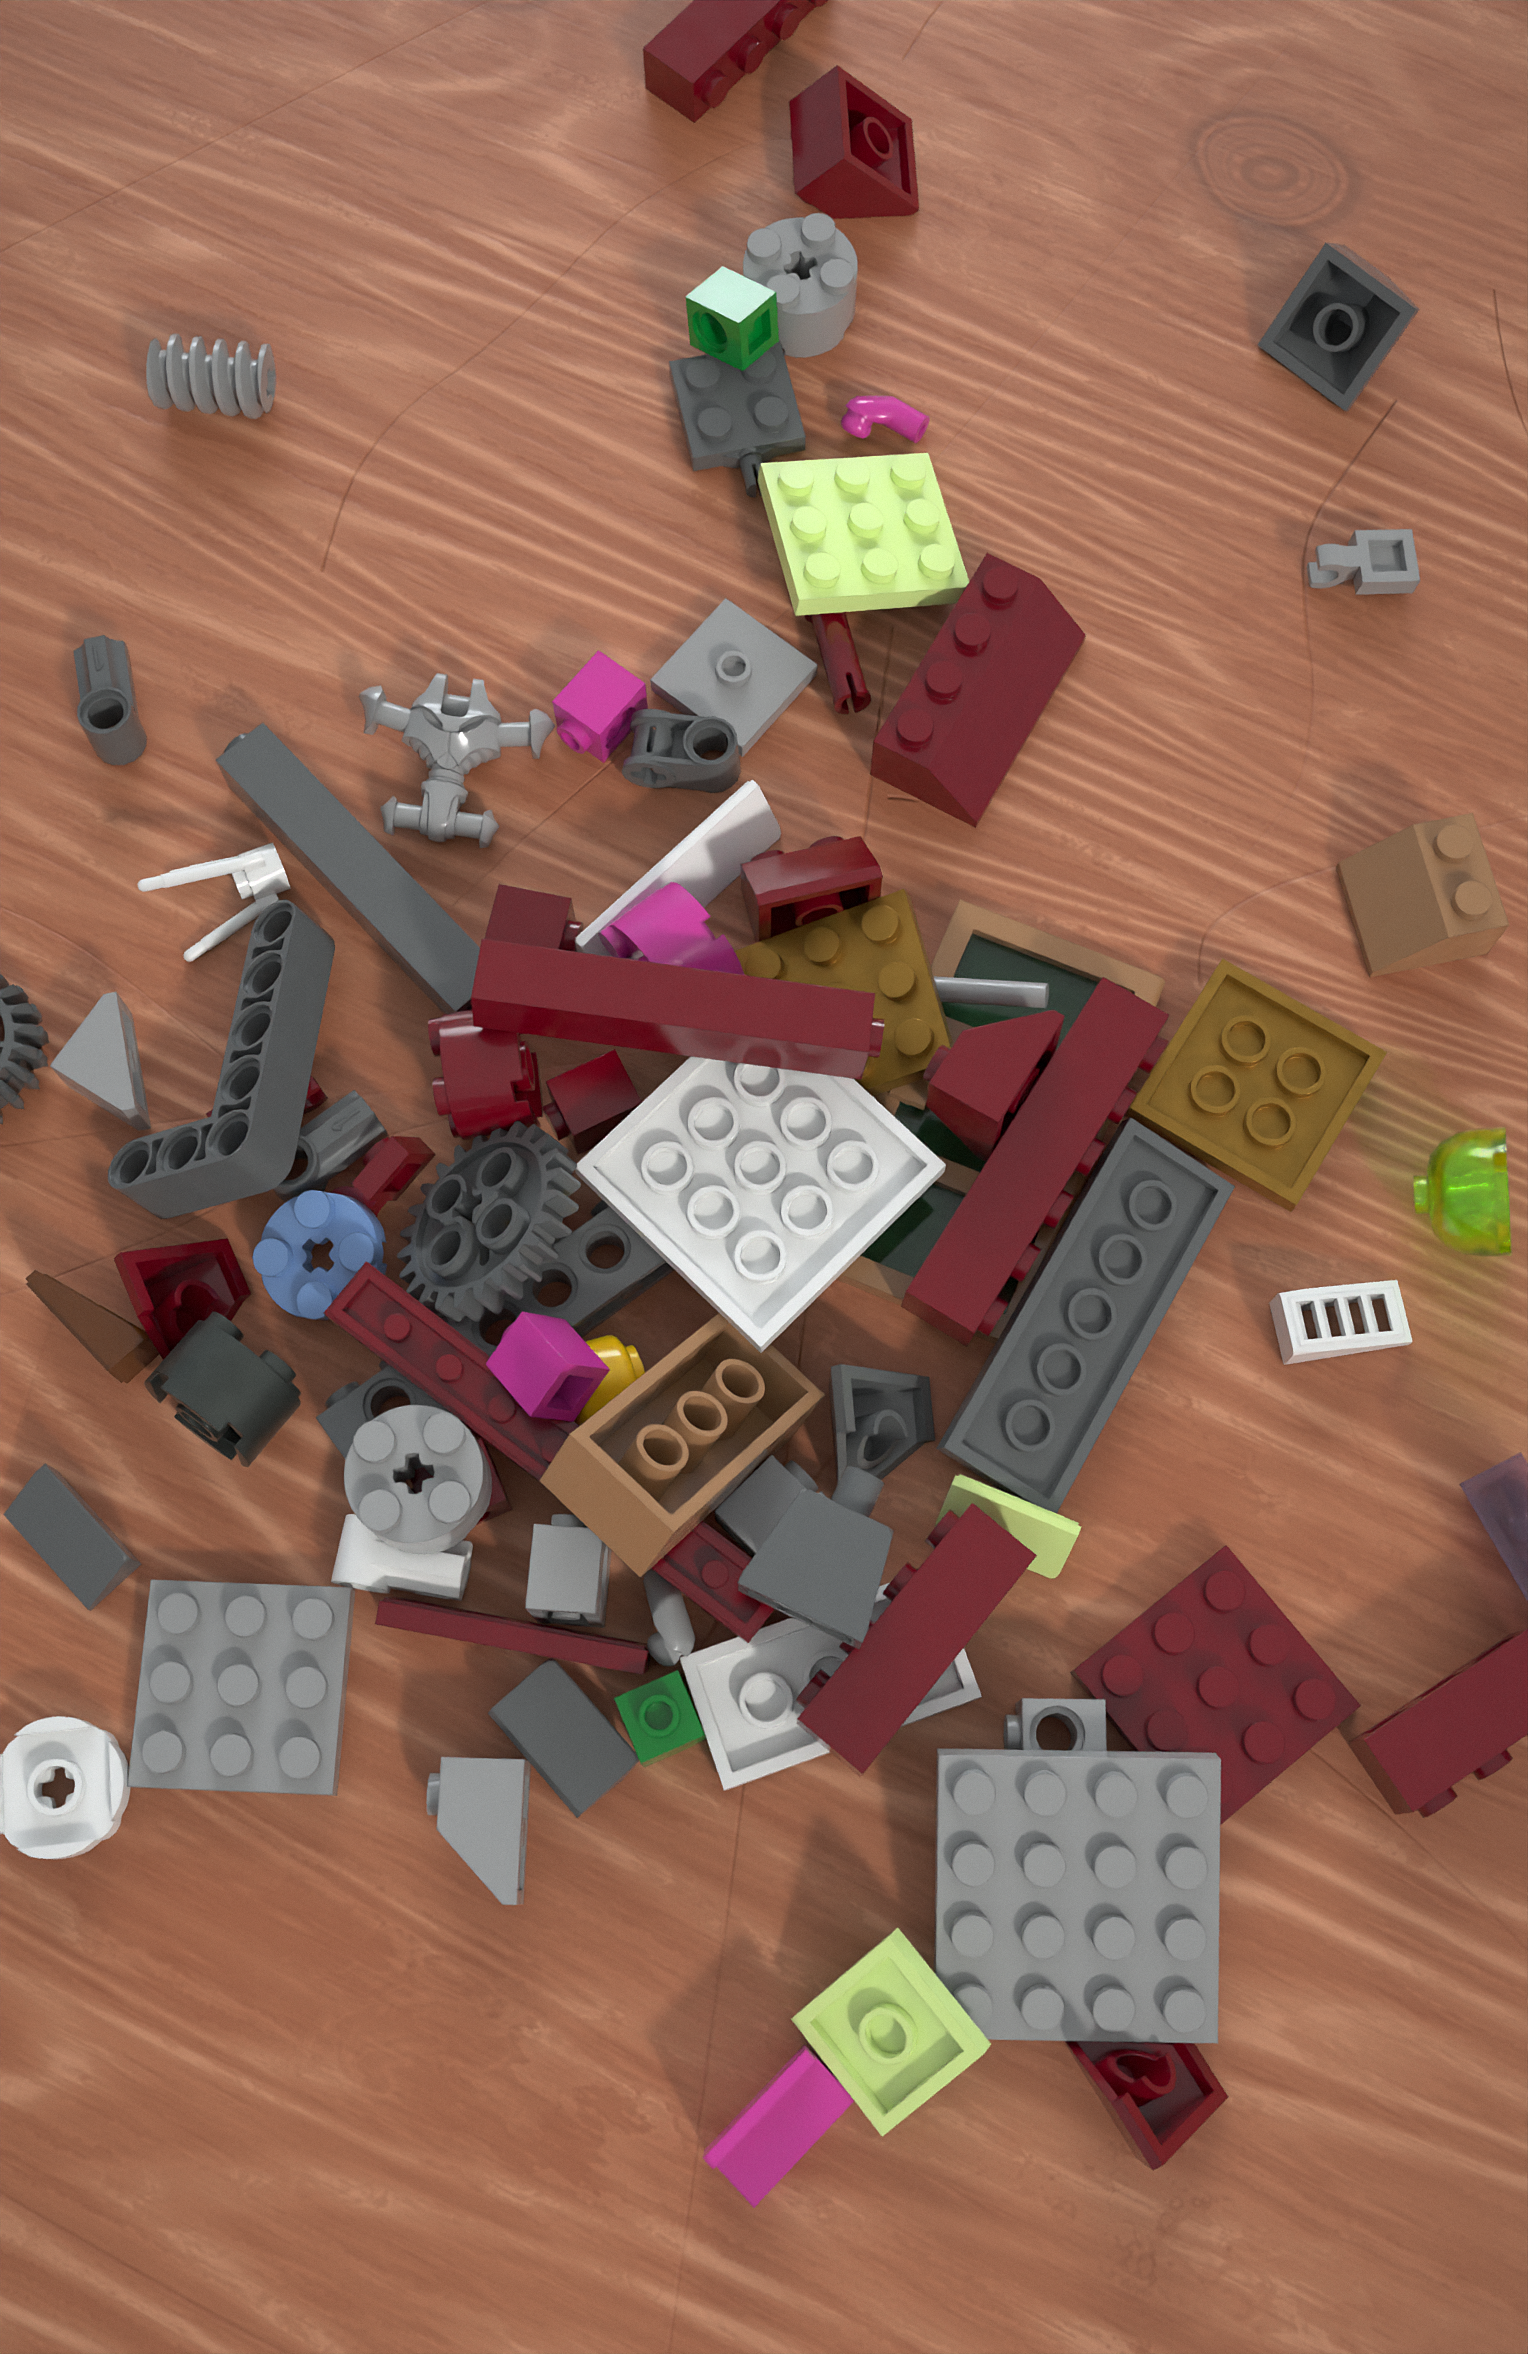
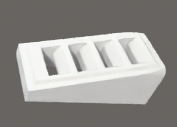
[1269,1280,1413,1365]

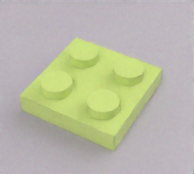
[791,1928,991,2137]

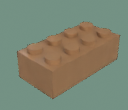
[539,1313,825,1578]

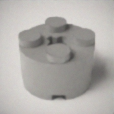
[743,213,858,358]
[344,1405,492,1554]

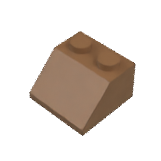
[1336,813,1509,978]

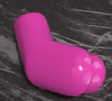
[841,396,930,443]

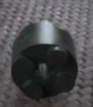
[144,1312,301,1467]

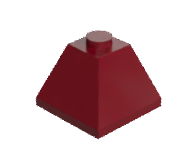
[923,1010,1065,1162]

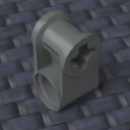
[622,709,741,793]

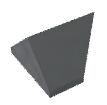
[829,1364,935,1485]

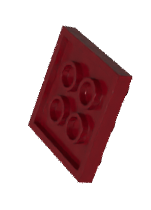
[1070,1545,1361,1825]

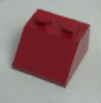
[789,65,919,219]
[740,836,883,943]

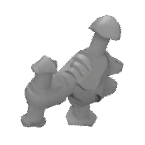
[359,673,555,848]

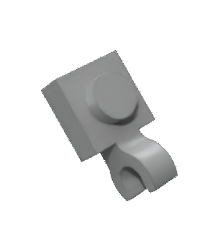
[1307,529,1420,595]

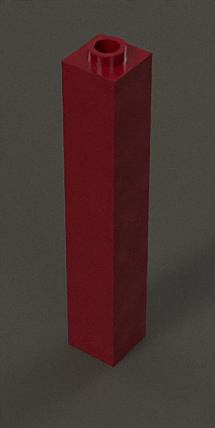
[471,939,884,1080]

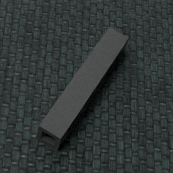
[216,723,480,1014]

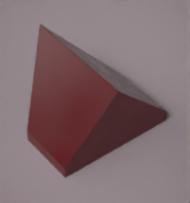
[113,1238,251,1360]
[1064,2041,1228,2170]

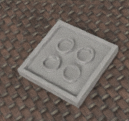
[127,1580,355,1796]

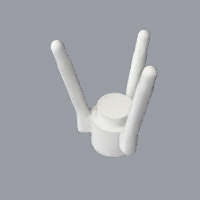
[137,842,291,962]

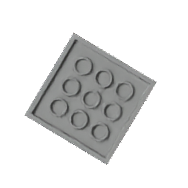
[934,1748,1221,2043]

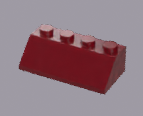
[870,553,1086,828]

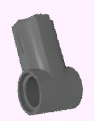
[73,635,147,765]
[273,1090,389,1203]

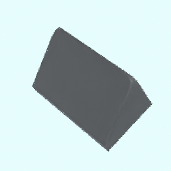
[3,1463,141,1611]
[488,1658,639,1818]

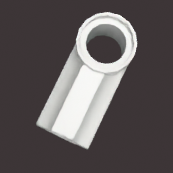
[331,1514,473,1601]

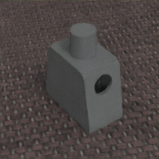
[738,1466,894,1649]

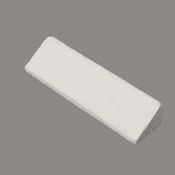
[575,780,781,957]

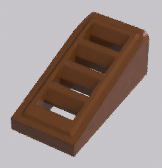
[25,1270,159,1384]

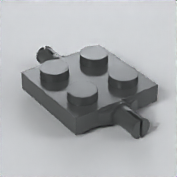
[669,341,806,498]

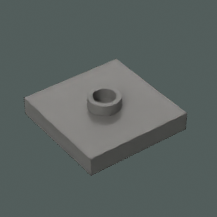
[650,598,817,757]

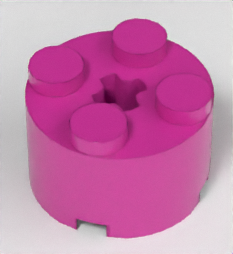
[598,882,744,975]

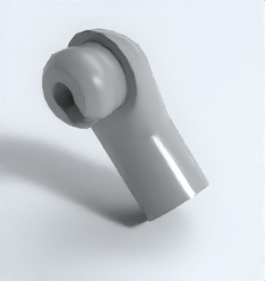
[643,1569,695,1666]

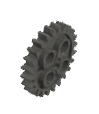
[397,1121,581,1323]

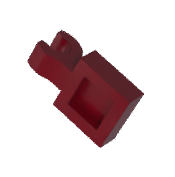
[330,1136,436,1217]

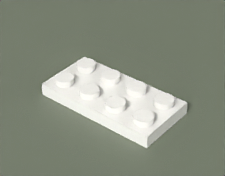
[680,1583,982,1791]

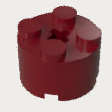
[428,1010,543,1140]

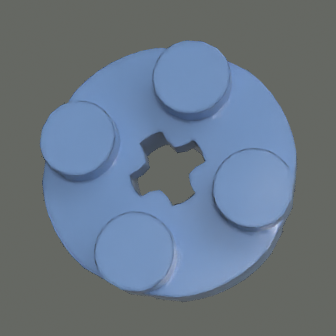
[253,1190,387,1320]

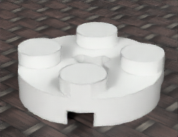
[0,1716,130,1859]

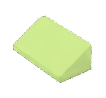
[935,1474,1081,1578]

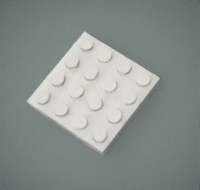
[575,1057,946,1353]

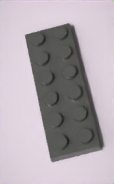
[936,1117,1235,1514]

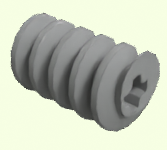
[146,333,276,419]

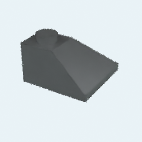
[1258,243,1420,411]

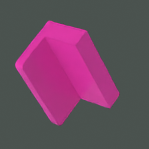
[703,2044,854,2207]

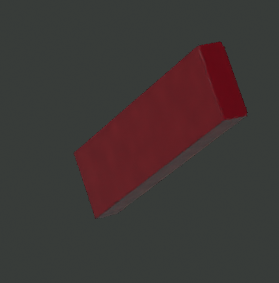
[375,1596,651,1675]

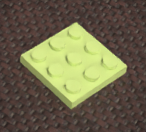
[758,453,969,616]

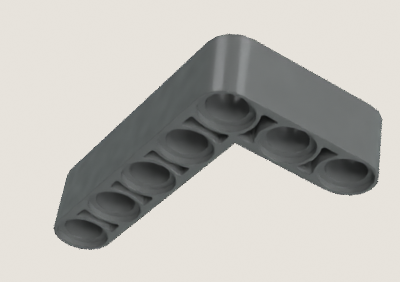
[108,900,335,1219]

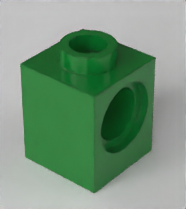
[685,266,779,371]
[614,1670,707,1767]

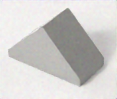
[50,992,151,1131]

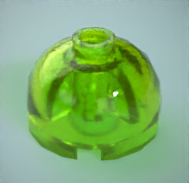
[1414,1127,1512,1257]

